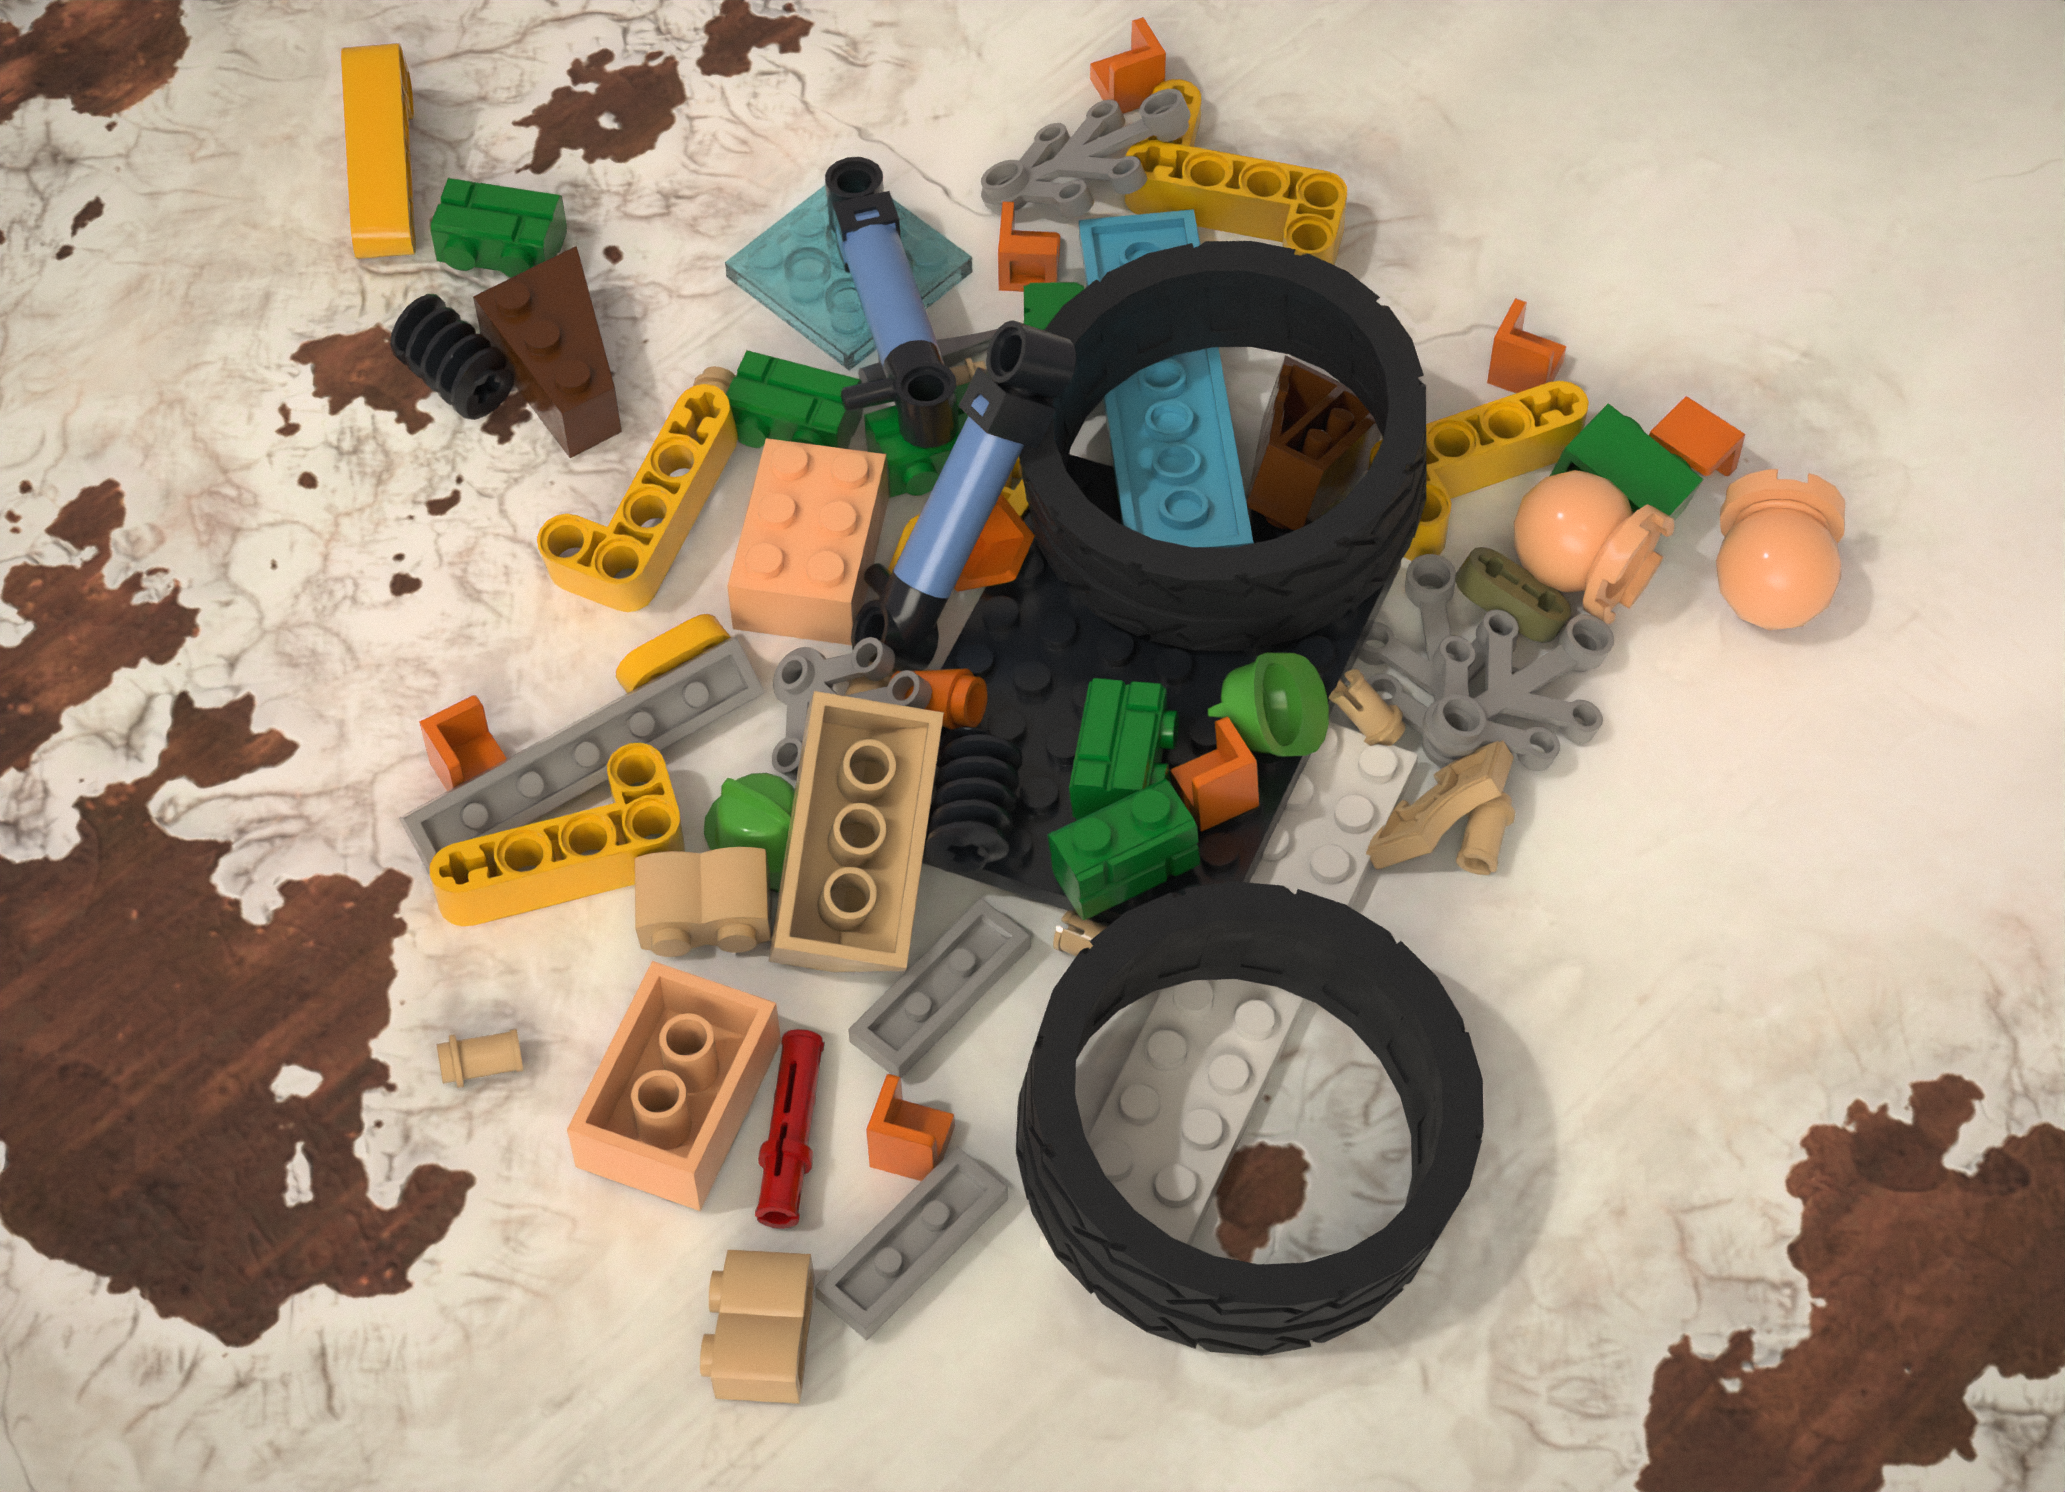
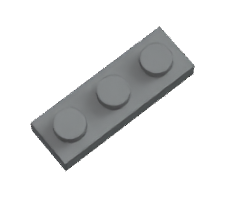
[848,898,1031,1078]
[815,1146,1008,1341]

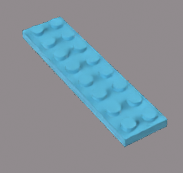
[1078,209,1254,547]

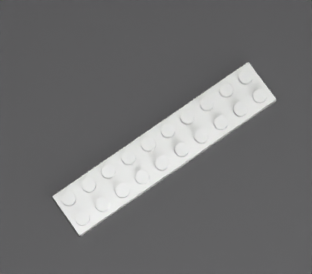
[1039,722,1419,1253]

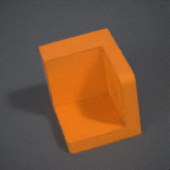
[1090,17,1166,114]
[998,201,1060,292]
[1487,298,1567,393]
[1649,396,1745,476]
[954,495,1035,592]
[419,695,507,791]
[1170,716,1259,832]
[866,1074,955,1181]

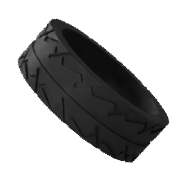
[1019,241,1426,651]
[1016,881,1484,1356]

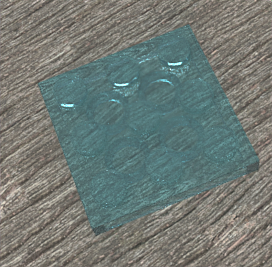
[725,185,973,371]

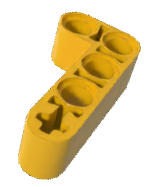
[341,43,416,259]
[1124,140,1347,265]
[1368,381,1589,561]
[537,384,738,612]
[430,742,685,927]

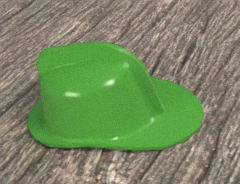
[1207,652,1329,757]
[704,773,795,893]

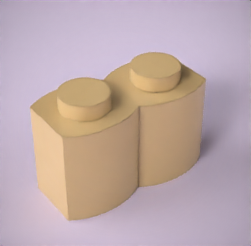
[635,847,772,957]
[700,1250,815,1404]

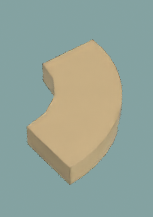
[1366,740,1514,870]

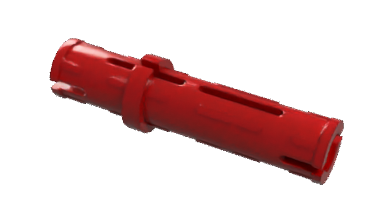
[755,1029,825,1229]

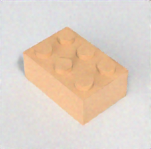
[727,438,889,645]
[567,961,781,1211]

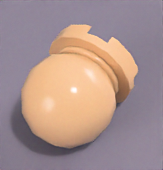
[1716,469,1845,631]
[1514,470,1674,624]

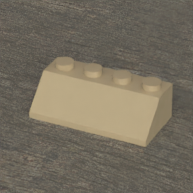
[768,691,944,972]

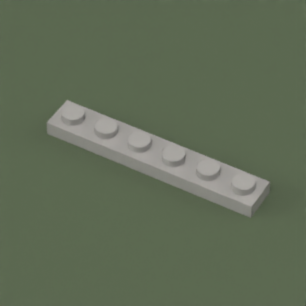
[399,637,765,875]

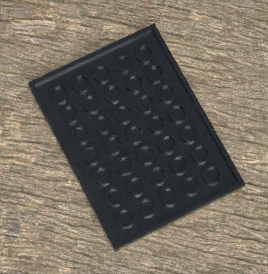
[922,454,1401,924]

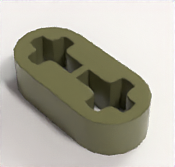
[1455,547,1571,643]

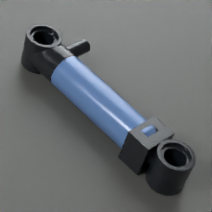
[825,157,959,448]
[851,320,1076,671]

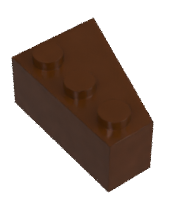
[473,246,622,458]
[1246,355,1381,530]

